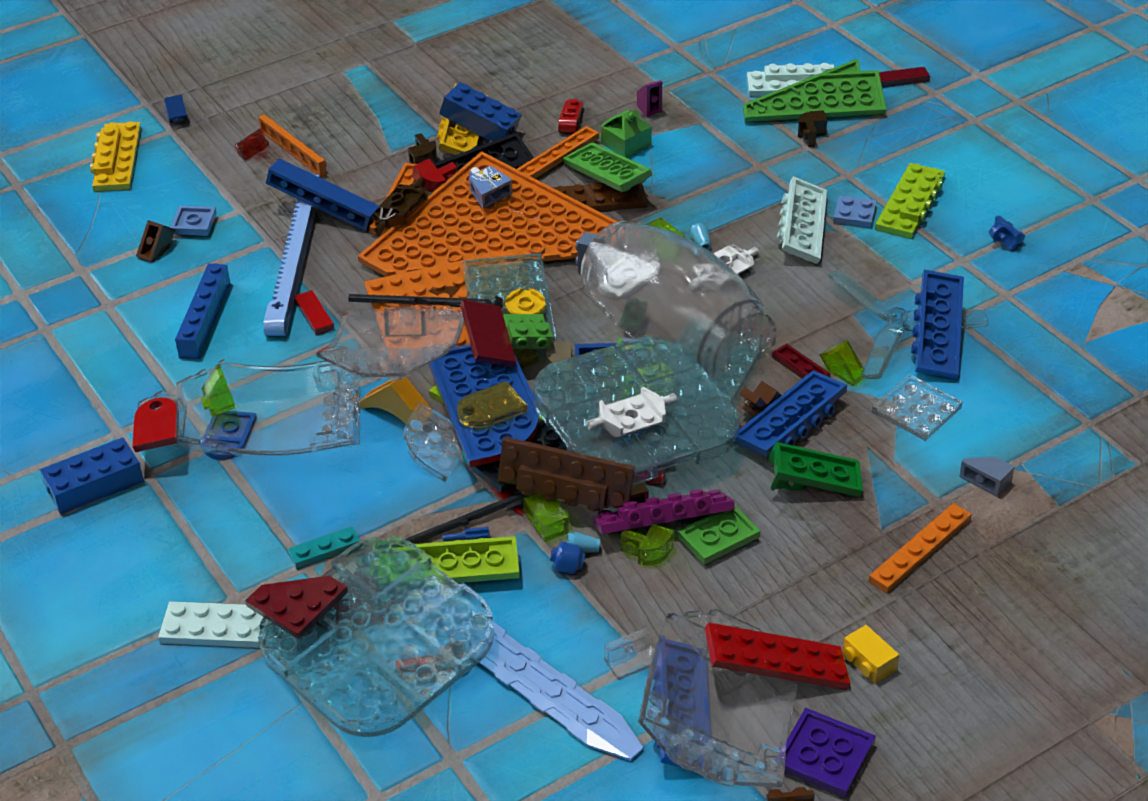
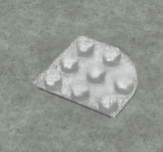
[403,401,463,482]

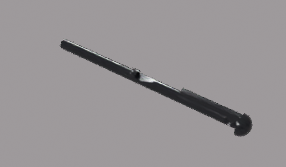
[348,294,504,309]
[392,492,544,546]

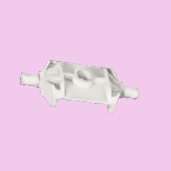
[689,244,759,290]
[586,387,677,437]

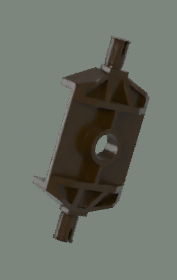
[372,178,428,234]

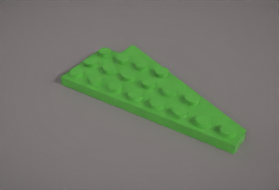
[743,59,887,122]

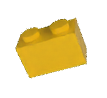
[843,625,899,684]

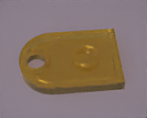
[457,381,528,428]

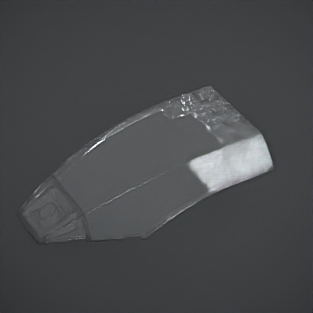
[138,355,360,457]

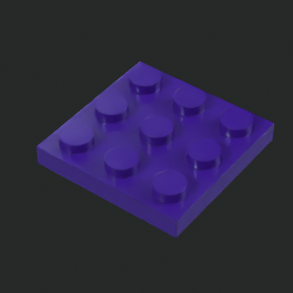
[774,708,876,798]

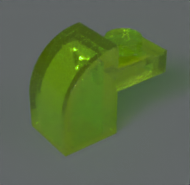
[621,524,674,566]

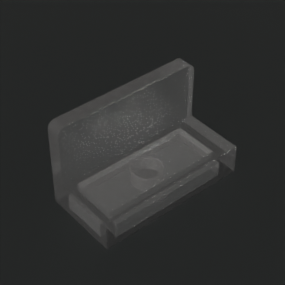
[604,627,657,680]

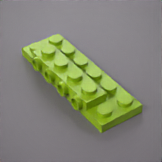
[875,163,945,239]
[377,536,520,589]

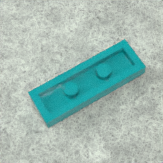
[288,526,361,570]

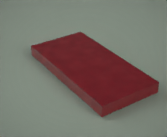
[460,300,517,367]

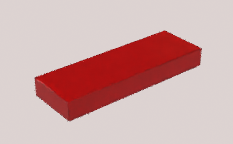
[294,290,335,335]

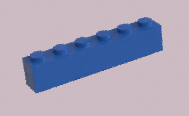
[266,158,379,231]
[175,263,230,359]

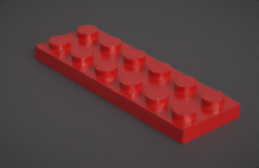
[704,622,851,690]

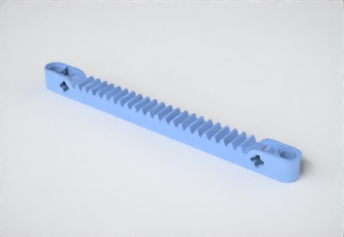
[264,175,321,336]

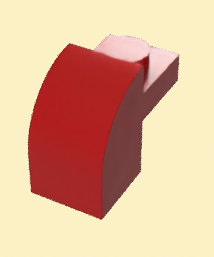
[412,159,457,193]

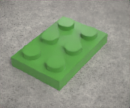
[678,506,761,565]

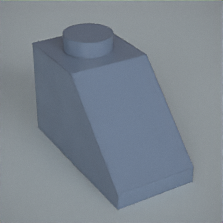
[959,457,1015,497]

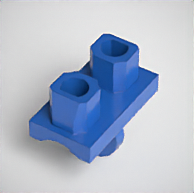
[989,216,1025,251]

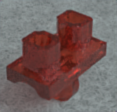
[235,128,269,160]

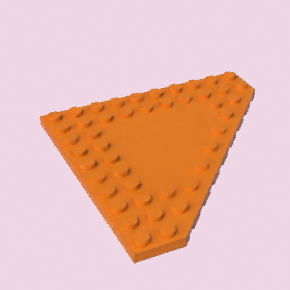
[358,151,630,277]

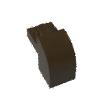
[797,110,827,147]
[408,133,437,164]

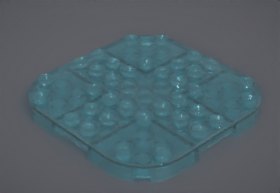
[533,336,739,485]
[258,536,494,737]

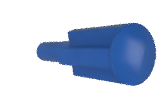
[443,526,490,542]

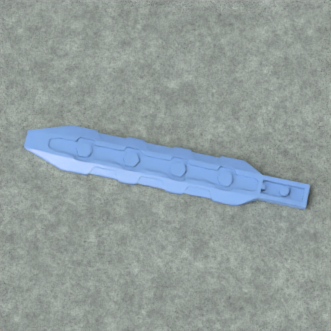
[416,588,644,761]

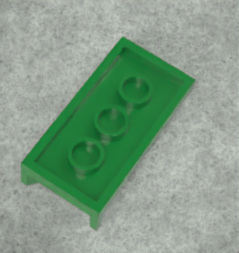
[768,442,863,497]

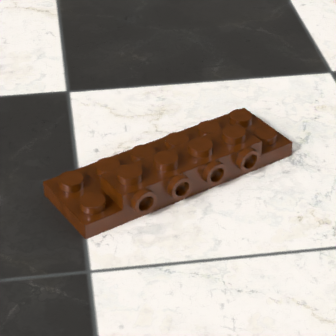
[498,437,635,511]

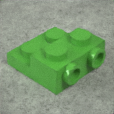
[503,314,553,349]

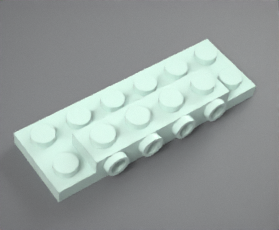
[747,63,834,97]
[777,176,827,264]

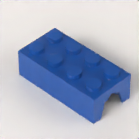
[439,82,522,141]
[40,437,144,515]

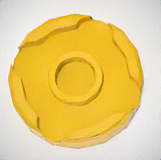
[505,288,546,314]

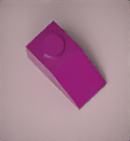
[637,80,663,117]

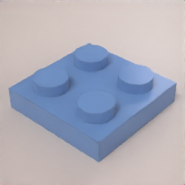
[833,195,877,228]
[170,206,217,236]

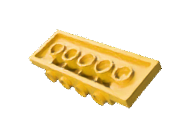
[436,83,488,155]
[90,121,141,192]

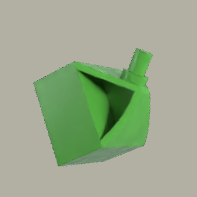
[601,110,652,158]

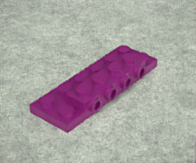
[592,489,735,534]

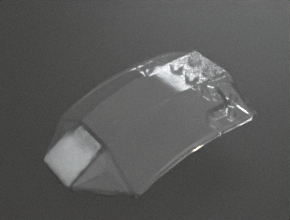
[316,306,464,381]
[638,609,799,787]

